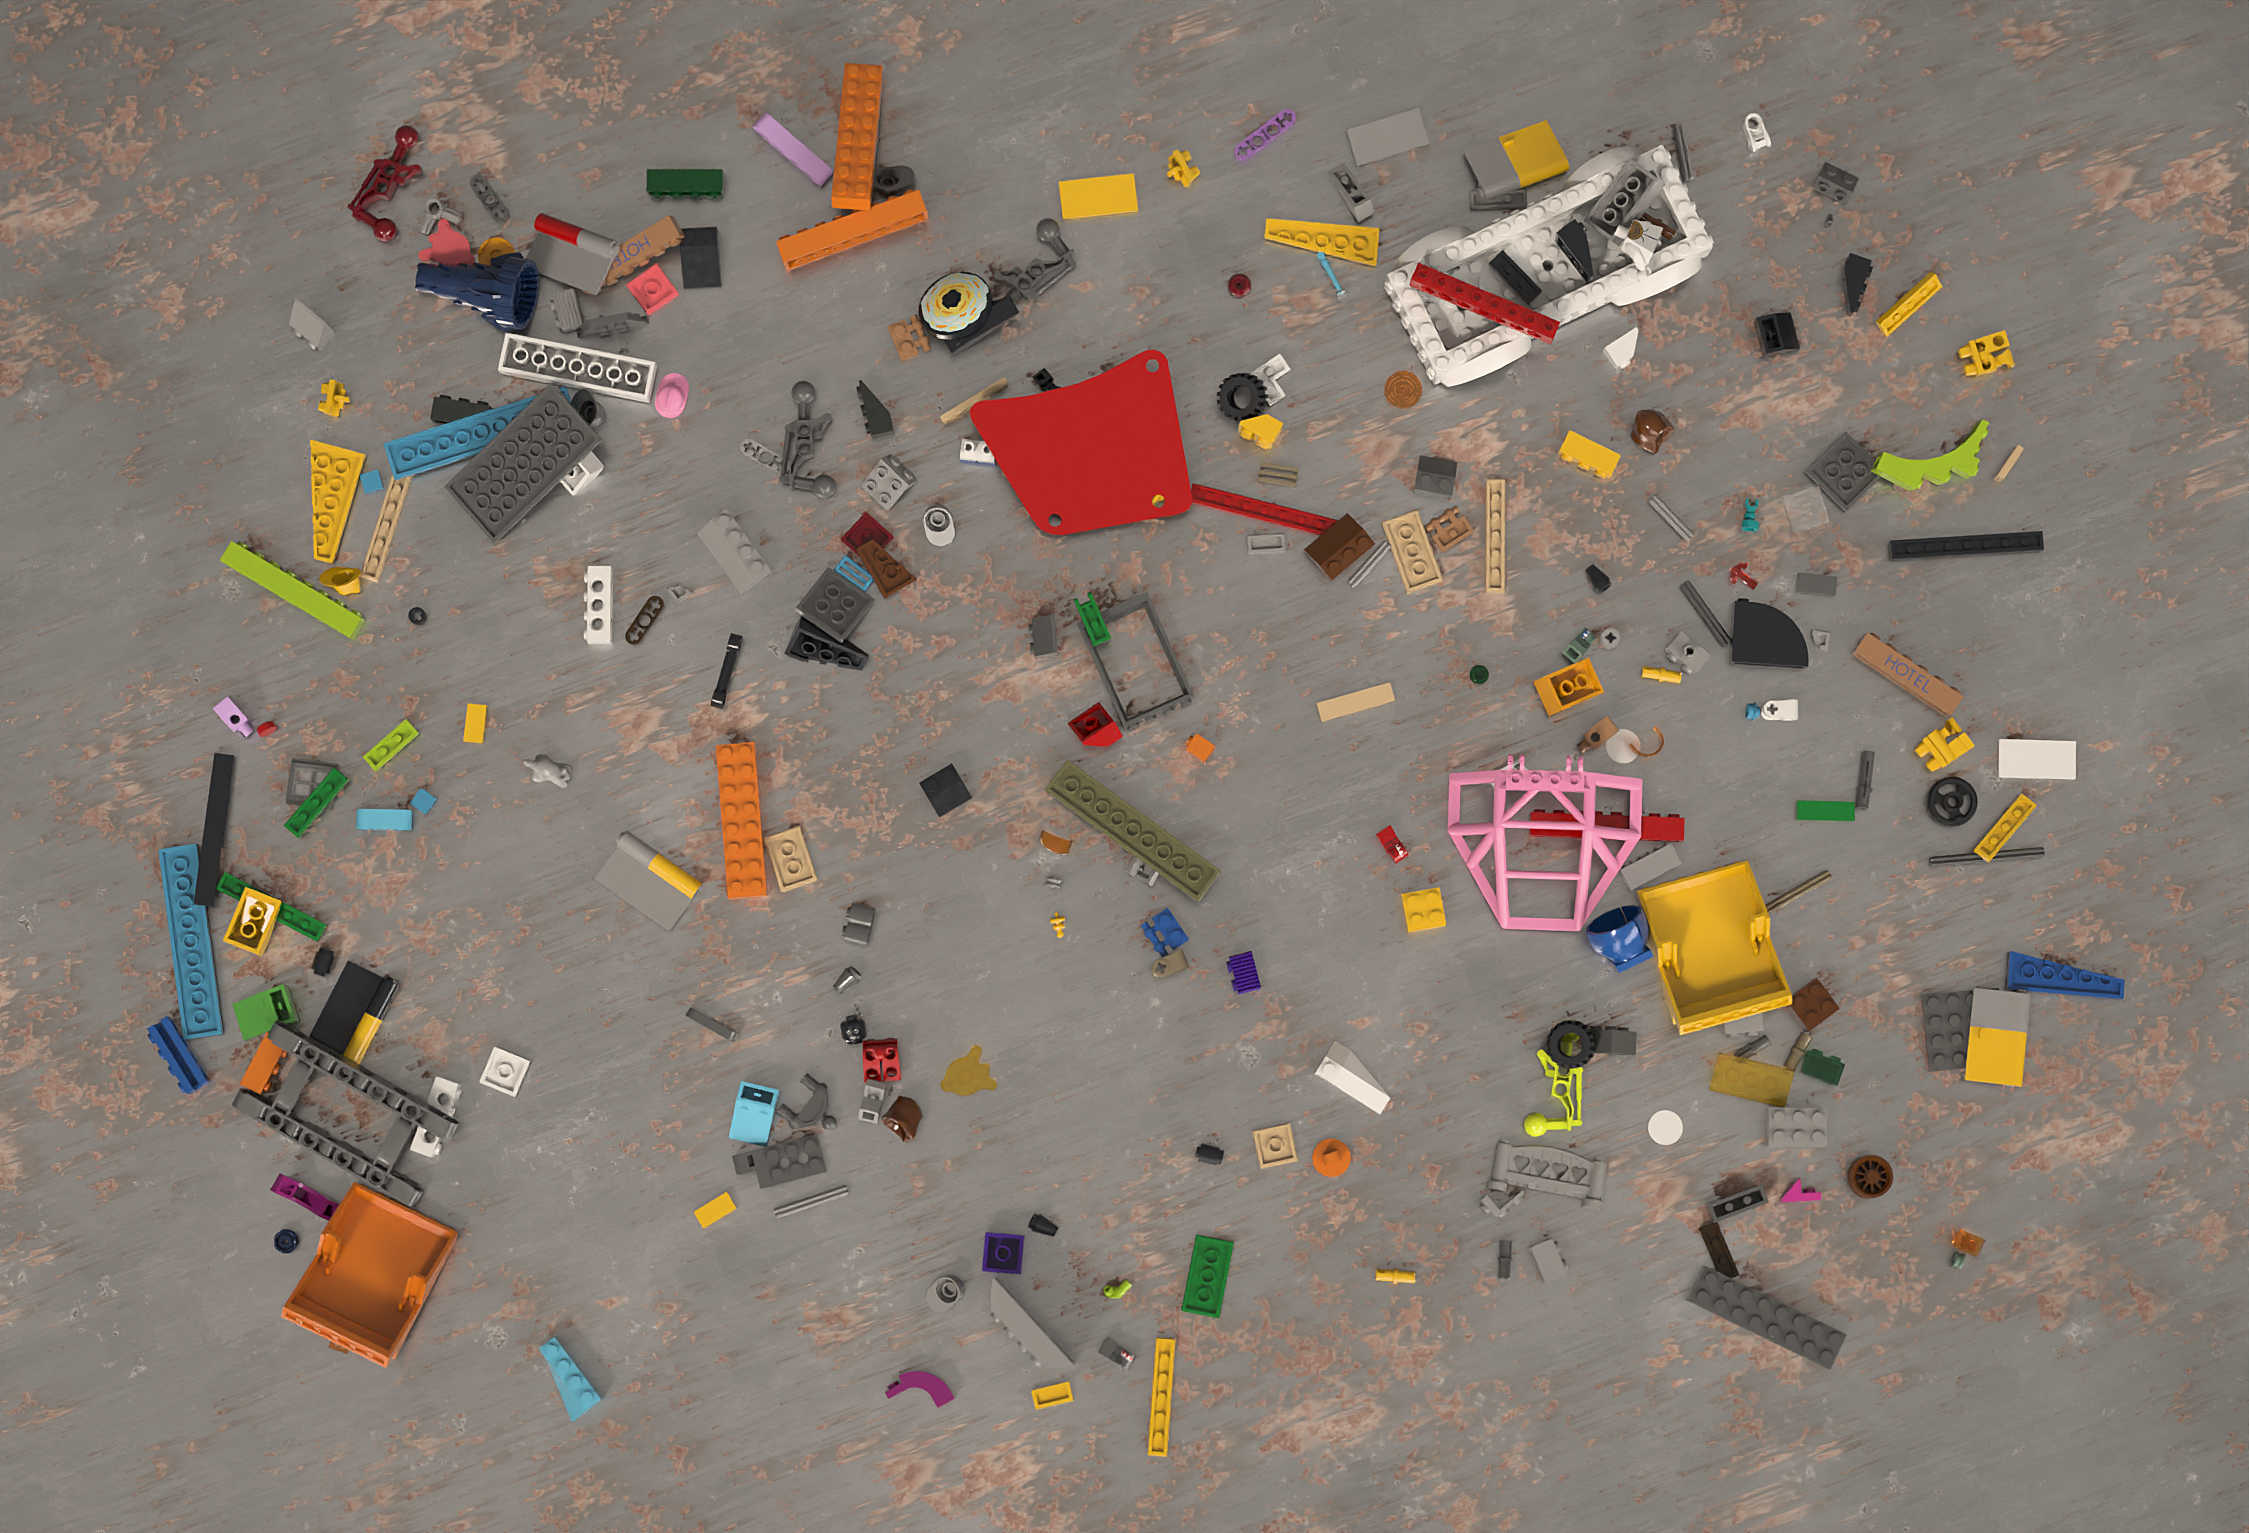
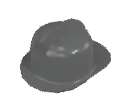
[873,165,915,196]

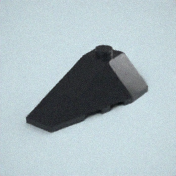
[943,297,1020,353]
[784,615,869,670]

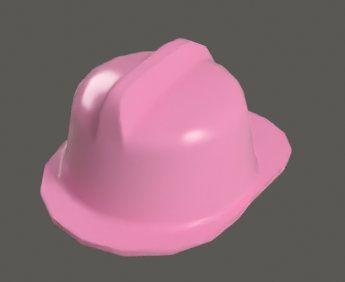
[655,373,689,418]

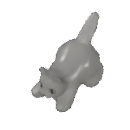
[522,754,573,788]

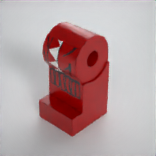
[1375,825,1409,864]

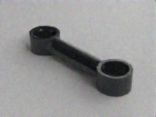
[711,633,743,709]

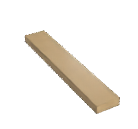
[359,473,413,583]
[1485,478,1505,593]

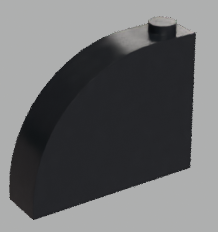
[1729,598,1809,669]

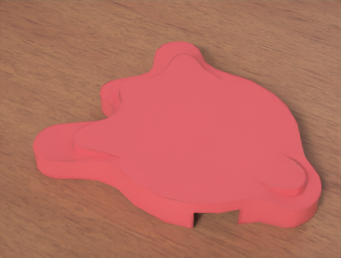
[419,219,475,265]

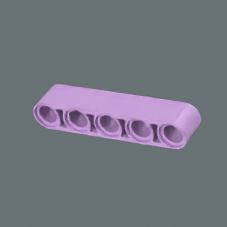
[752,112,834,186]

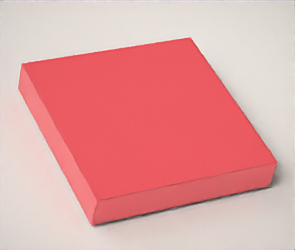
[626,263,679,316]

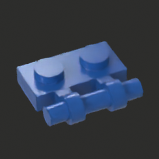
[1141,908,1189,957]

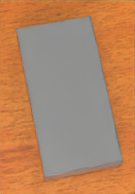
[1246,533,1286,555]

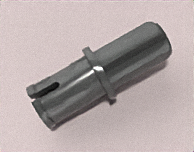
[1734,1035,1772,1063]
[1497,1240,1513,1280]

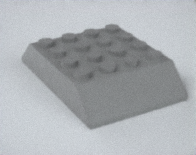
[990,1277,1075,1369]

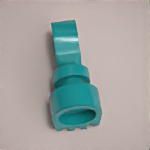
[1741,497,1759,532]

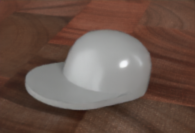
[923,504,955,546]
[926,1275,965,1313]

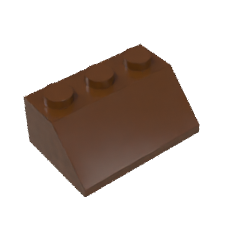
[1304,513,1375,581]

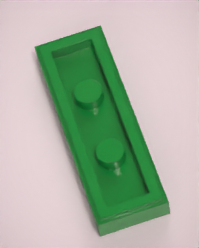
[1796,800,1855,822]

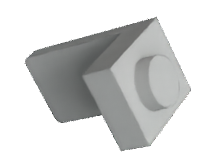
[1480,1190,1526,1218]

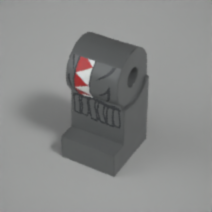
[1098,1337,1137,1370]

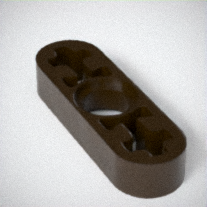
[625,596,665,646]

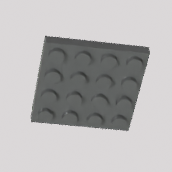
[1921,988,1999,1072]

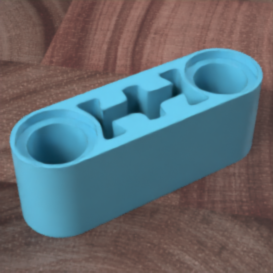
[356,809,412,830]

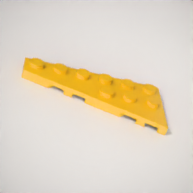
[310,439,366,564]

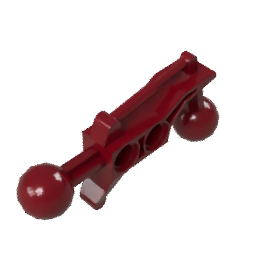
[347,125,423,242]

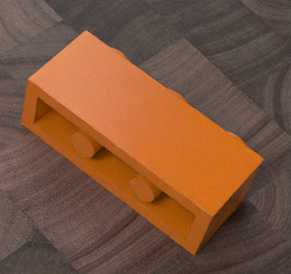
[240,1032,289,1095]

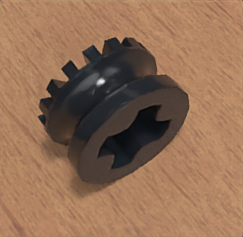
[408,607,427,625]

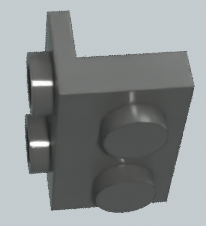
[1812,162,1859,204]

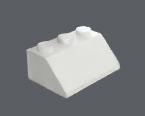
[560,451,605,496]

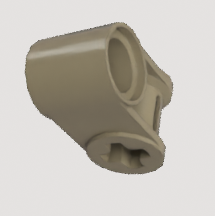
[1151,949,1190,978]

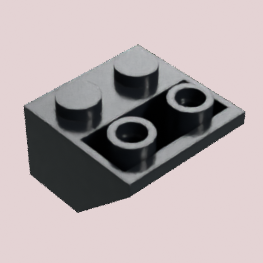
[1753,312,1800,358]

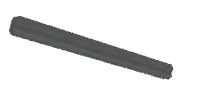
[1930,847,2045,867]

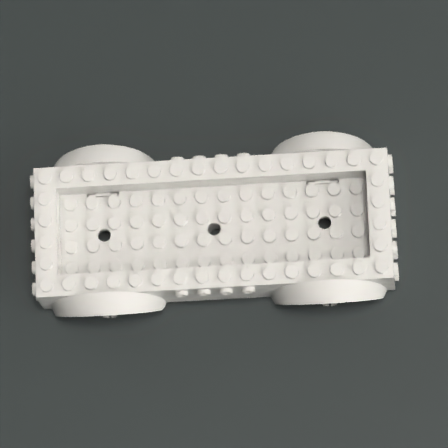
[1384,145,1714,387]

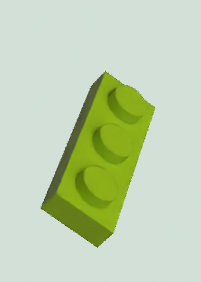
[363,719,419,772]

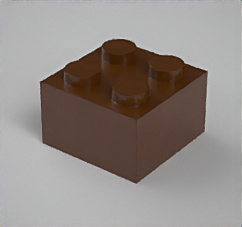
[1787,978,1840,1032]

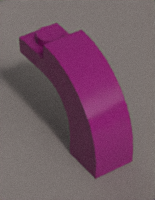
[270,1173,339,1221]
[885,1371,955,1408]

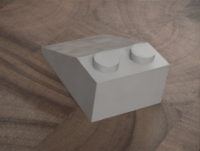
[289,299,336,351]

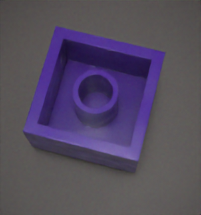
[982,1232,1025,1275]

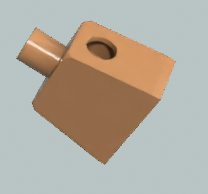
[1577,716,1619,754]

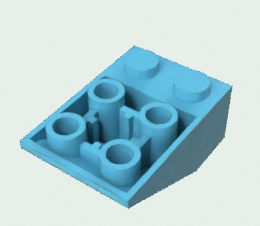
[729,1081,780,1147]

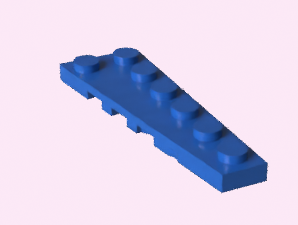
[2006,951,2125,999]

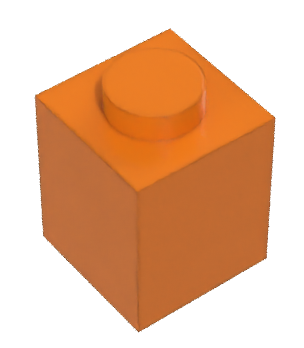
[1185,733,1215,763]

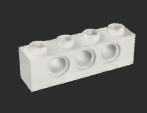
[584,566,613,644]
[410,1076,462,1158]

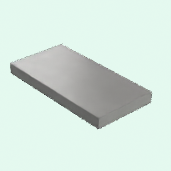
[1346,108,1430,167]

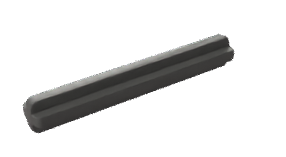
[1681,580,1731,646]

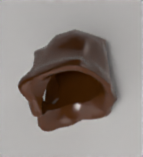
[1630,409,1675,453]
[881,1096,923,1143]

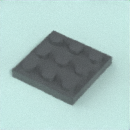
[1805,431,1881,512]
[795,567,875,643]

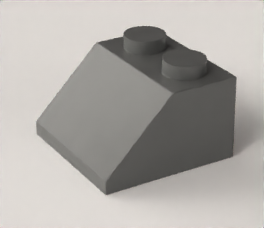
[1413,455,1457,500]
[1028,614,1058,659]

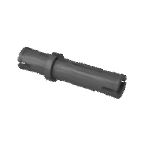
[1856,751,1875,810]

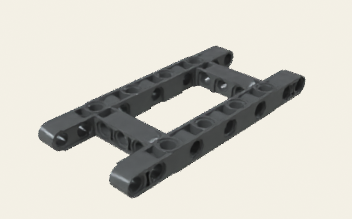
[232,1020,459,1207]

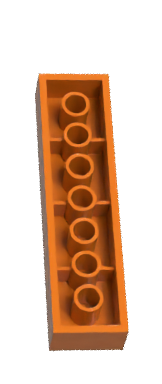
[831,63,883,210]
[776,189,928,271]
[716,742,768,900]

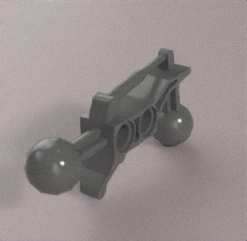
[993,218,1076,302]
[779,381,836,498]

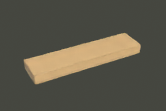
[940,377,1008,425]
[1316,682,1395,722]

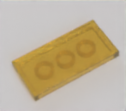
[1709,1052,1795,1108]

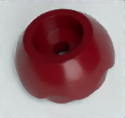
[1228,273,1251,297]

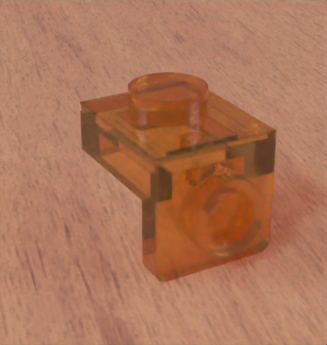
[1952,1229,1986,1258]

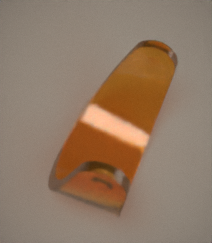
[1629,726,1664,758]
[1039,830,1074,855]

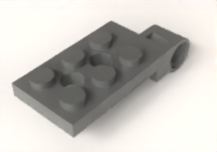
[732,1134,826,1189]

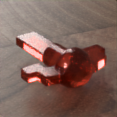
[1729,562,1758,590]

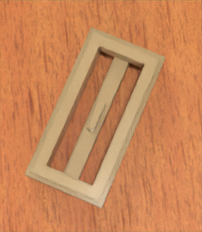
[1994,445,2024,482]

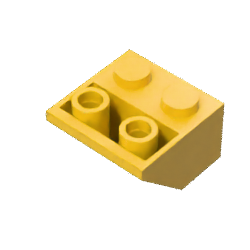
[1238,414,1284,450]

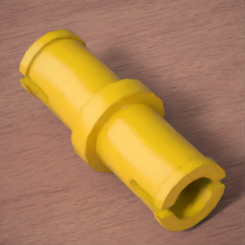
[1641,665,1682,684]
[1375,1268,1415,1284]

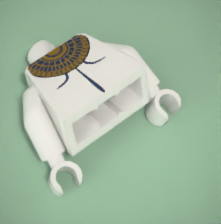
[1614,220,1663,281]

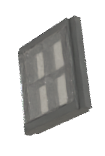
[285,758,338,810]

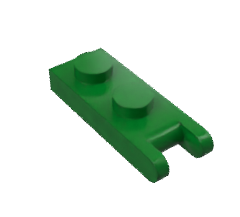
[1073,592,1111,647]

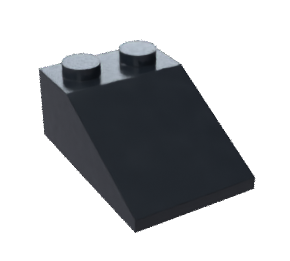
[1555,219,1594,285]
[680,227,722,289]

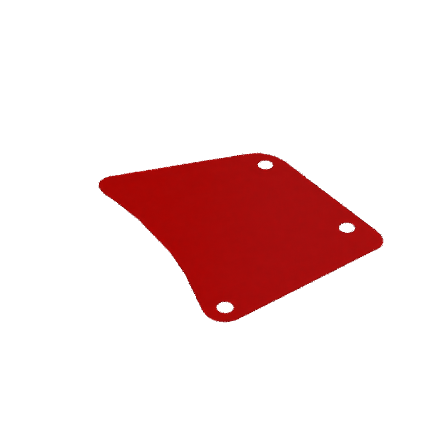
[970,350,1193,535]

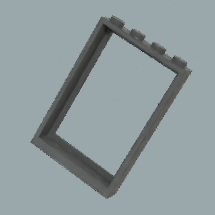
[1077,592,1194,730]

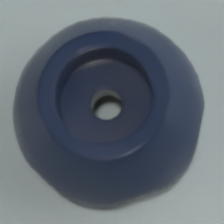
[274,1229,298,1254]

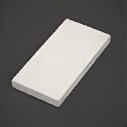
[1998,739,2076,780]

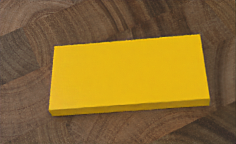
[1059,173,1138,220]

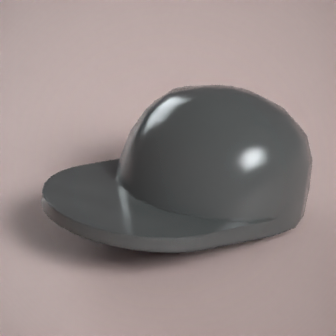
[571,389,605,428]

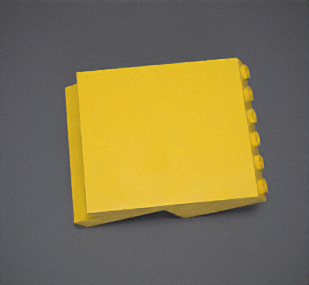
[1637,860,1792,1035]

